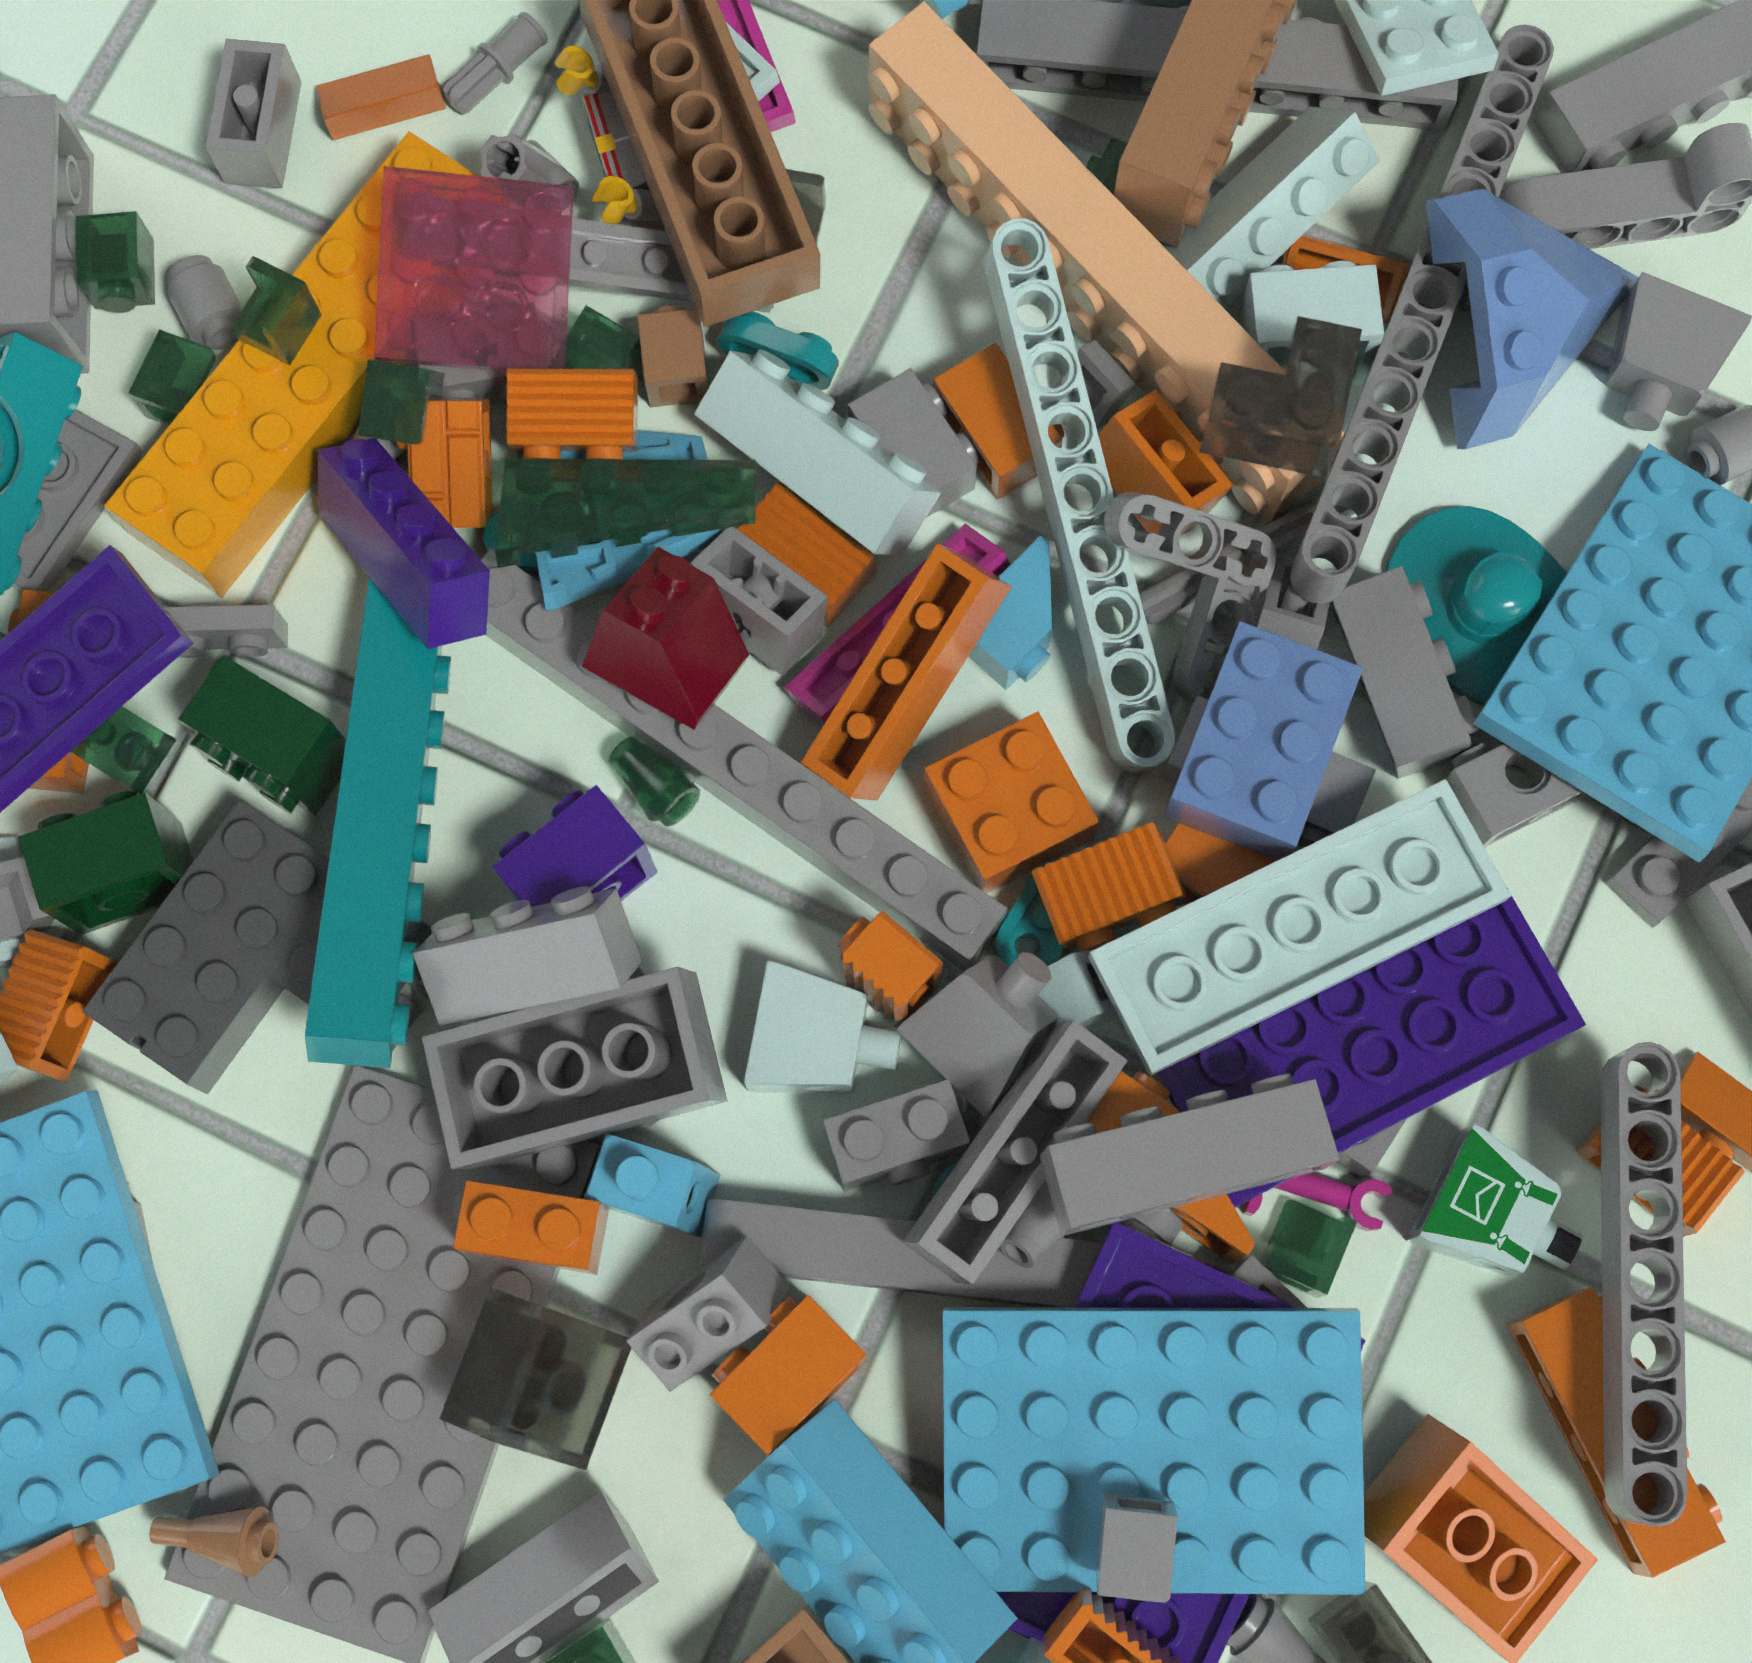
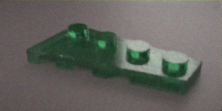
[495,459,757,568]

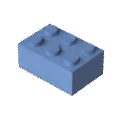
[1163,621,1364,861]

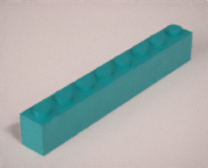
[305,577,451,1068]

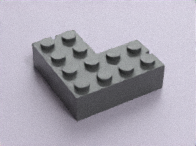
[82,799,432,1095]

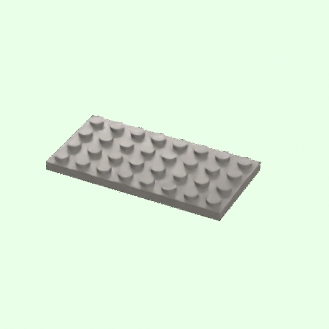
[164,1065,600,1663]

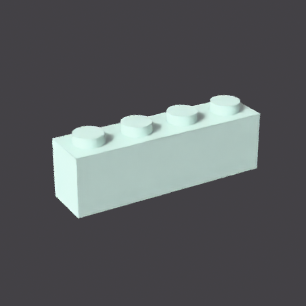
[1163,106,1380,309]
[694,349,941,555]

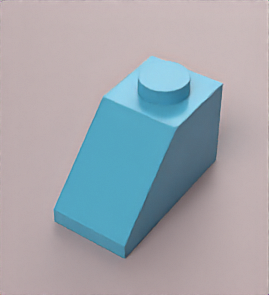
[969,536,1052,690]

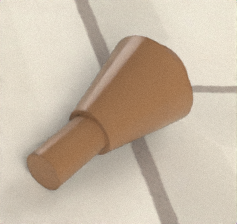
[149,1506,279,1577]

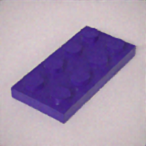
[0,545,194,813]

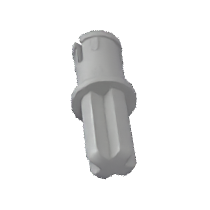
[442,12,548,114]

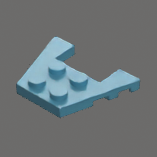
[516,430,724,611]

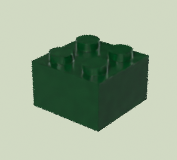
[178,655,346,816]
[18,791,193,935]

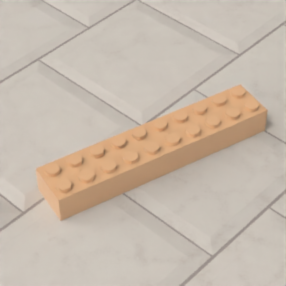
[868,1,1345,522]

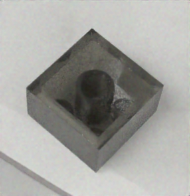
[439,1287,631,1470]

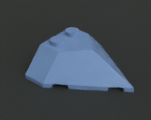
[1425,189,1639,450]

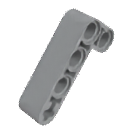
[1499,123,1752,249]

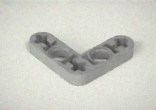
[1104,491,1277,704]

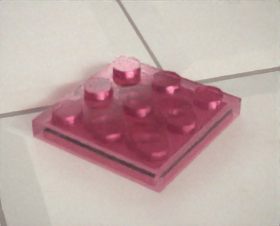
[374,166,574,372]

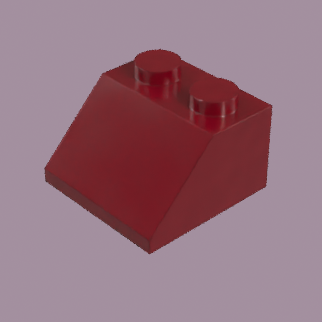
[581,547,749,730]

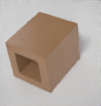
[637,305,709,408]

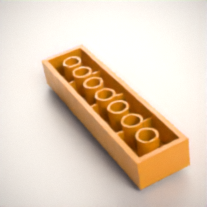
[104,131,510,598]

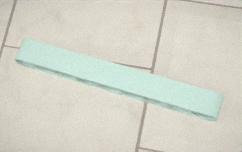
[985,218,1175,773]

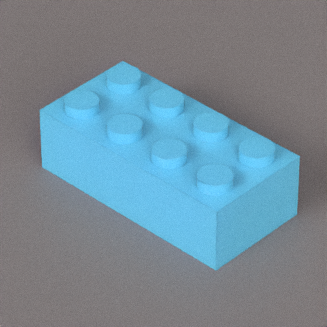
[723,1399,1018,1663]

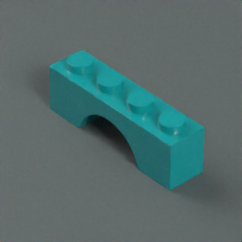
[0,332,83,596]

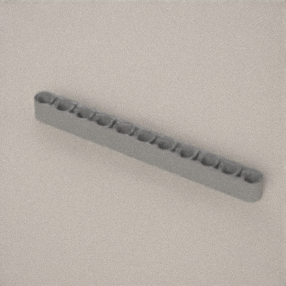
[1290,24,1554,604]

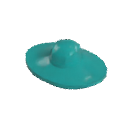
[1386,506,1567,706]

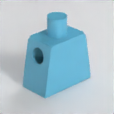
[582,1134,721,1238]

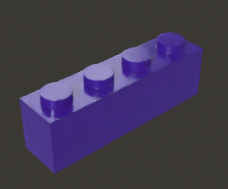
[318,438,490,649]

